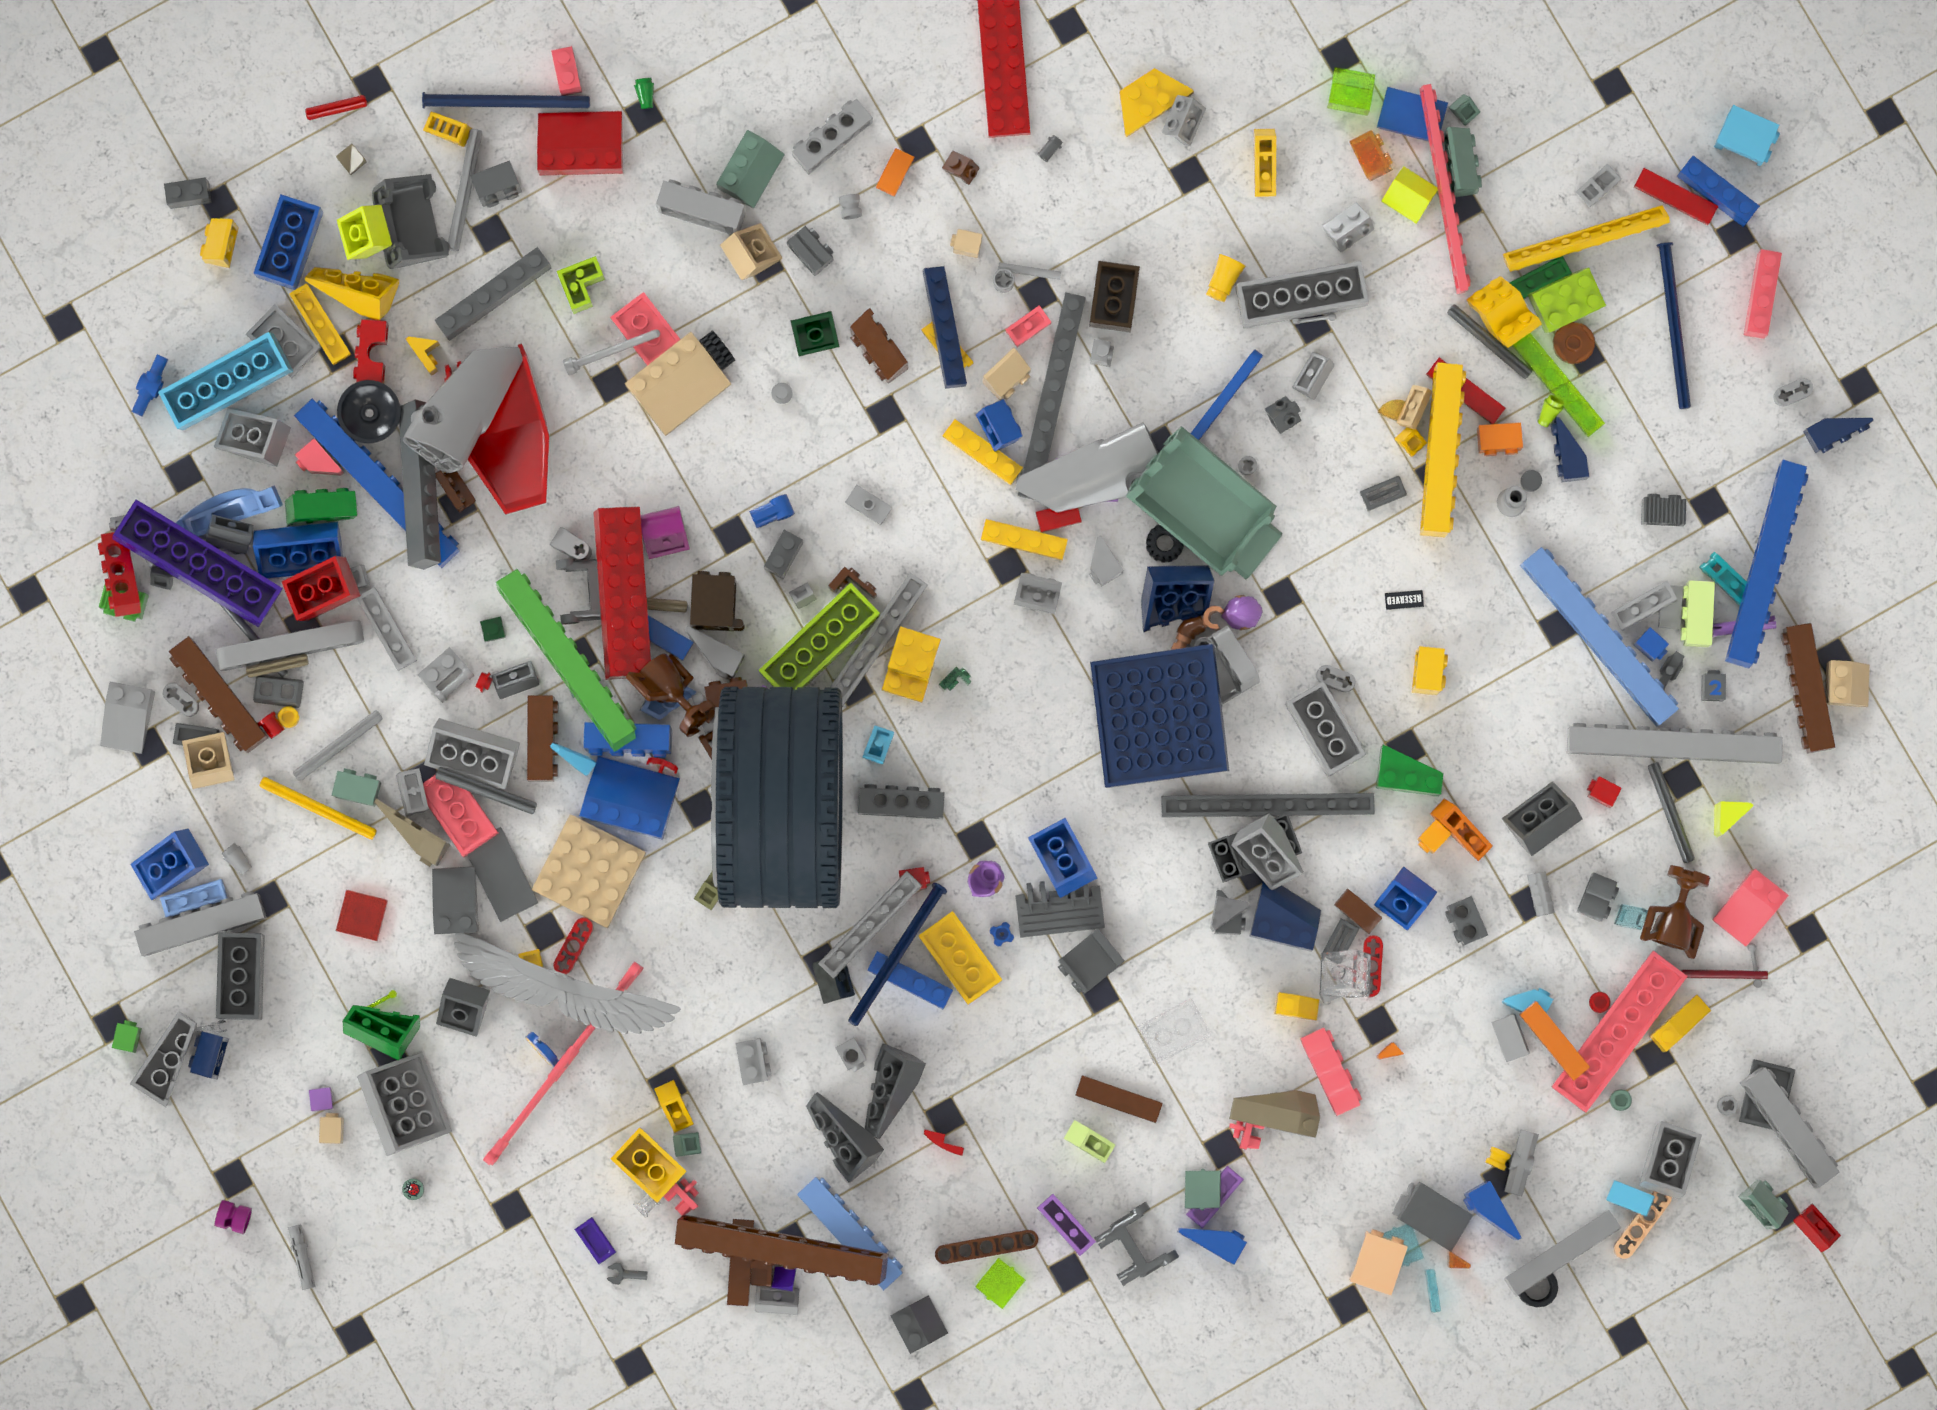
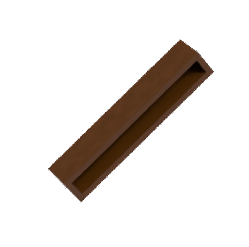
[1781,623,1836,754]
[169,636,268,753]

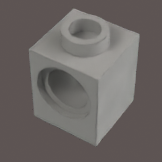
[835,1037,866,1072]

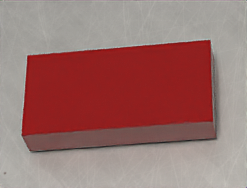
[1036,508,1082,533]

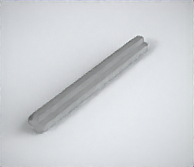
[293,710,383,781]

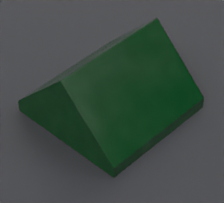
[790,311,840,356]

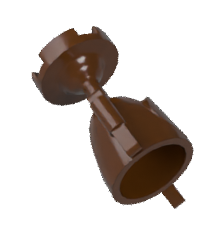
[626,653,716,737]
[1640,865,1710,959]

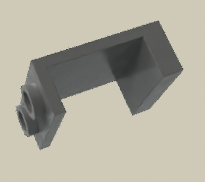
[1058,928,1125,994]

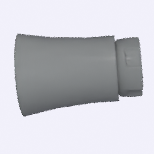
[1497,486,1527,517]

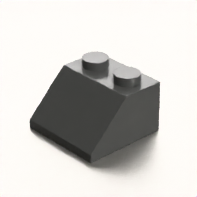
[436,978,490,1037]
[890,1295,948,1354]

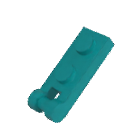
[1699,552,1747,606]

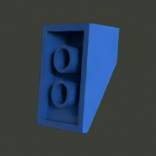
[130,829,209,900]
[1463,1181,1522,1240]
[1177,1228,1247,1265]

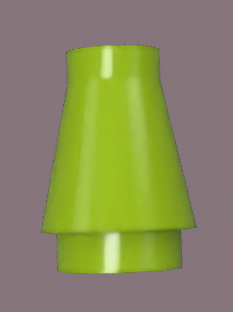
[1537,395,1564,427]

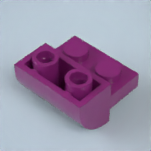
[641,506,690,559]

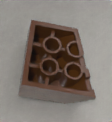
[850,308,908,384]

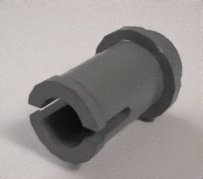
[1037,135,1063,162]

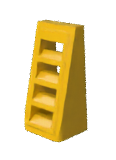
[423,111,472,147]

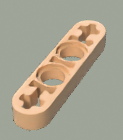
[1614,1191,1672,1259]

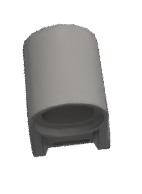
[550,527,592,561]

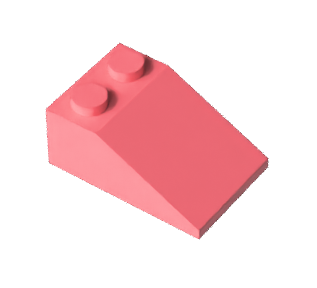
[1712,869,1789,947]

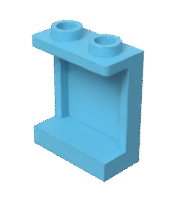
[1714,105,1780,166]

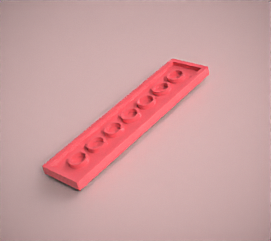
[1551,951,1688,1113]

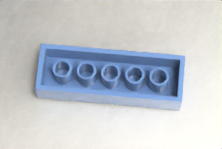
[797,1177,903,1291]

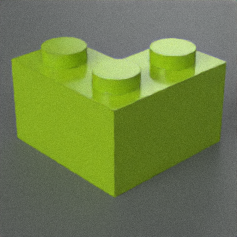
[556,256,605,314]

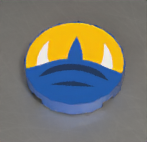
[525,1032,559,1068]

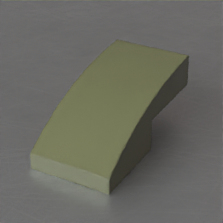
[694,872,718,910]

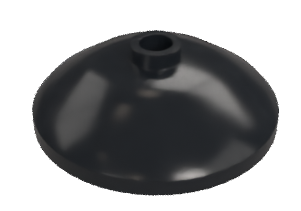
[337,380,401,444]

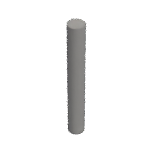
[998,262,1061,280]

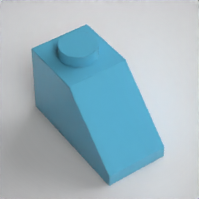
[1502,988,1554,1013]

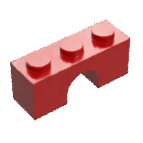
[353,319,389,384]

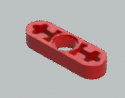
[553,918,594,975]
[1360,935,1383,997]

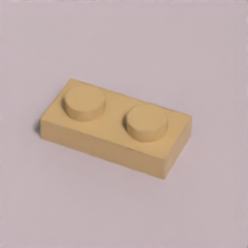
[1396,385,1433,429]

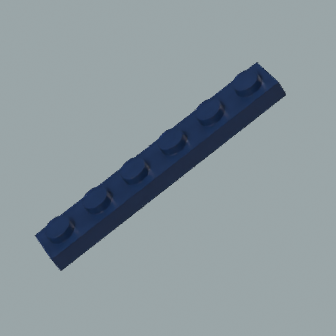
[923,266,967,389]

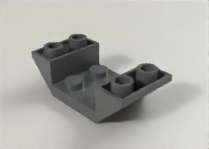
[1208,813,1302,883]

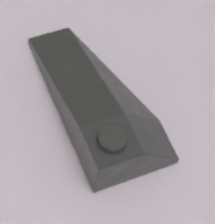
[806,1092,884,1183]

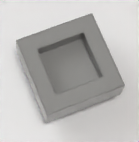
[789,583,817,609]

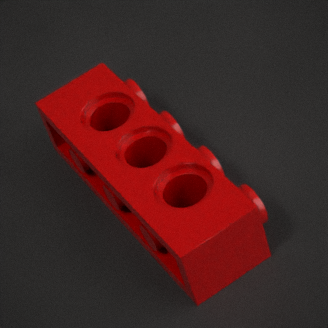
[97,532,141,617]

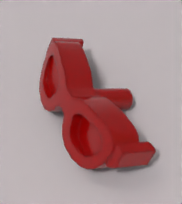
[646,757,678,774]

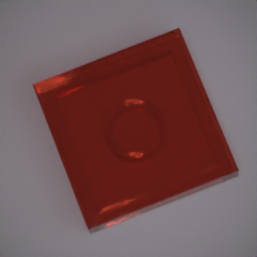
[336,890,388,942]

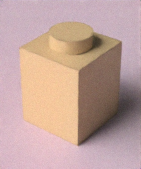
[950,229,982,258]
[319,1113,344,1144]

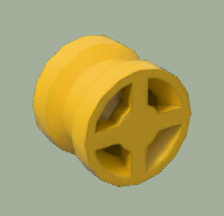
[1485,1147,1511,1171]

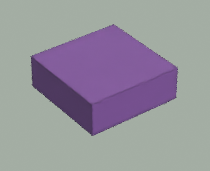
[309,1087,333,1111]

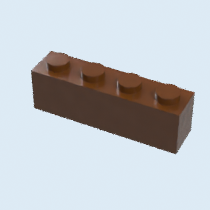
[527,695,559,782]

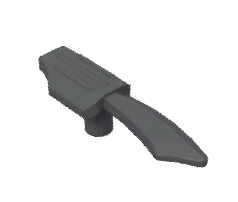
[1659,651,1685,691]

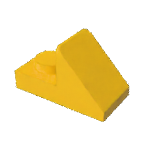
[405,336,440,376]

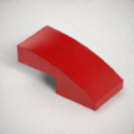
[924,1130,964,1156]

